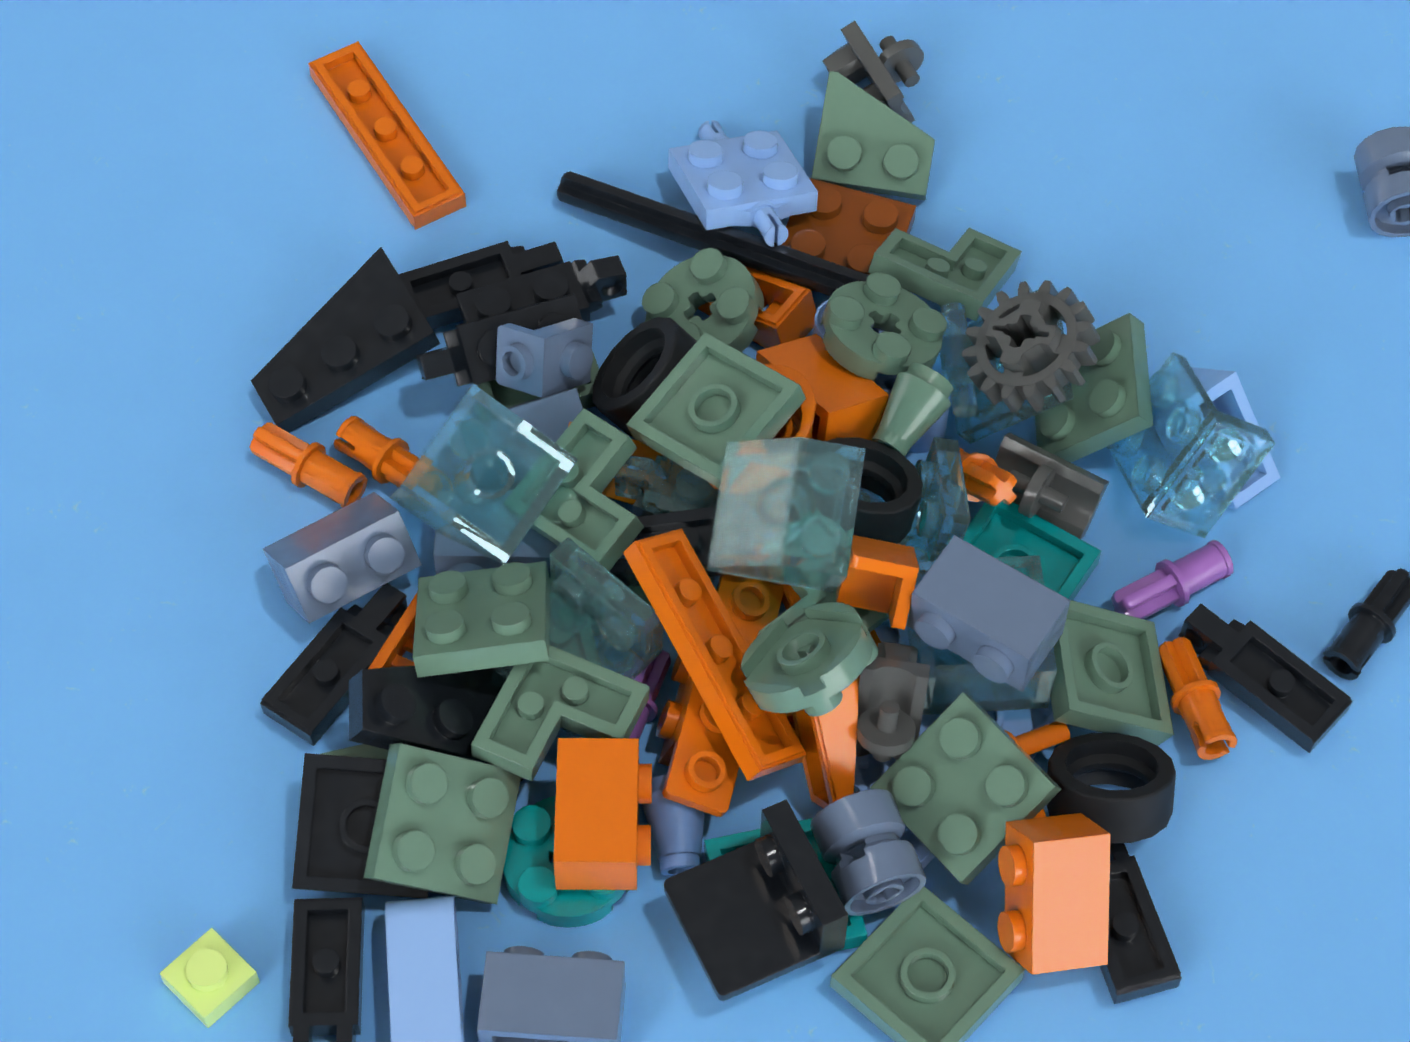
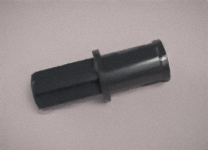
[1323,568,1410,680]

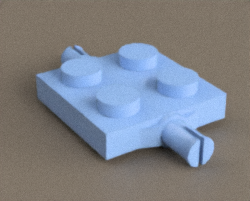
[668,120,818,247]

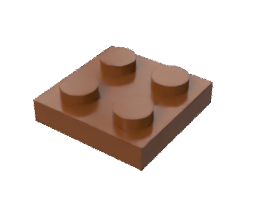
[781,178,916,292]

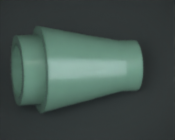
[872,363,954,457]

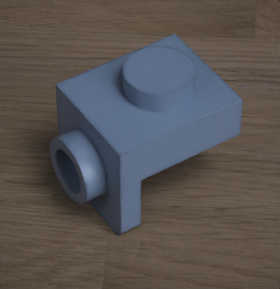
[496,318,593,398]

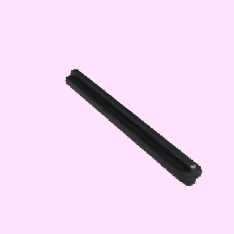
[557,171,869,296]

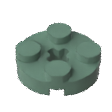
[642,248,764,352]
[820,272,947,381]
[741,602,879,717]

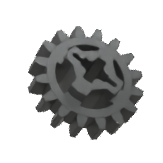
[962,280,1100,413]

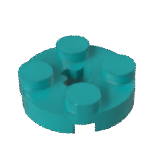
[503,796,629,928]

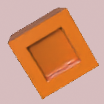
[836,534,919,630]

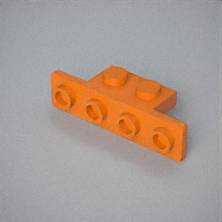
[656,572,784,817]

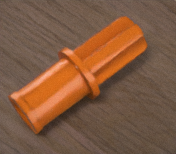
[334,416,447,504]
[249,422,368,508]
[933,446,1017,507]
[1159,637,1238,760]

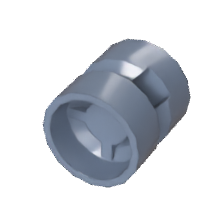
[1354,126,1410,237]
[810,789,926,916]

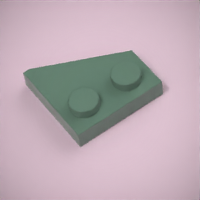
[811,71,935,200]

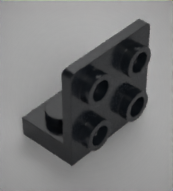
[664,799,848,1001]

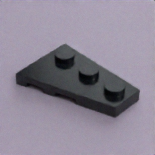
[251,247,440,433]
[349,665,525,782]

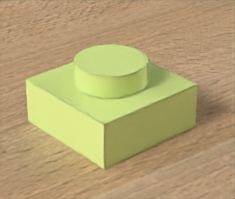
[160,928,260,1028]

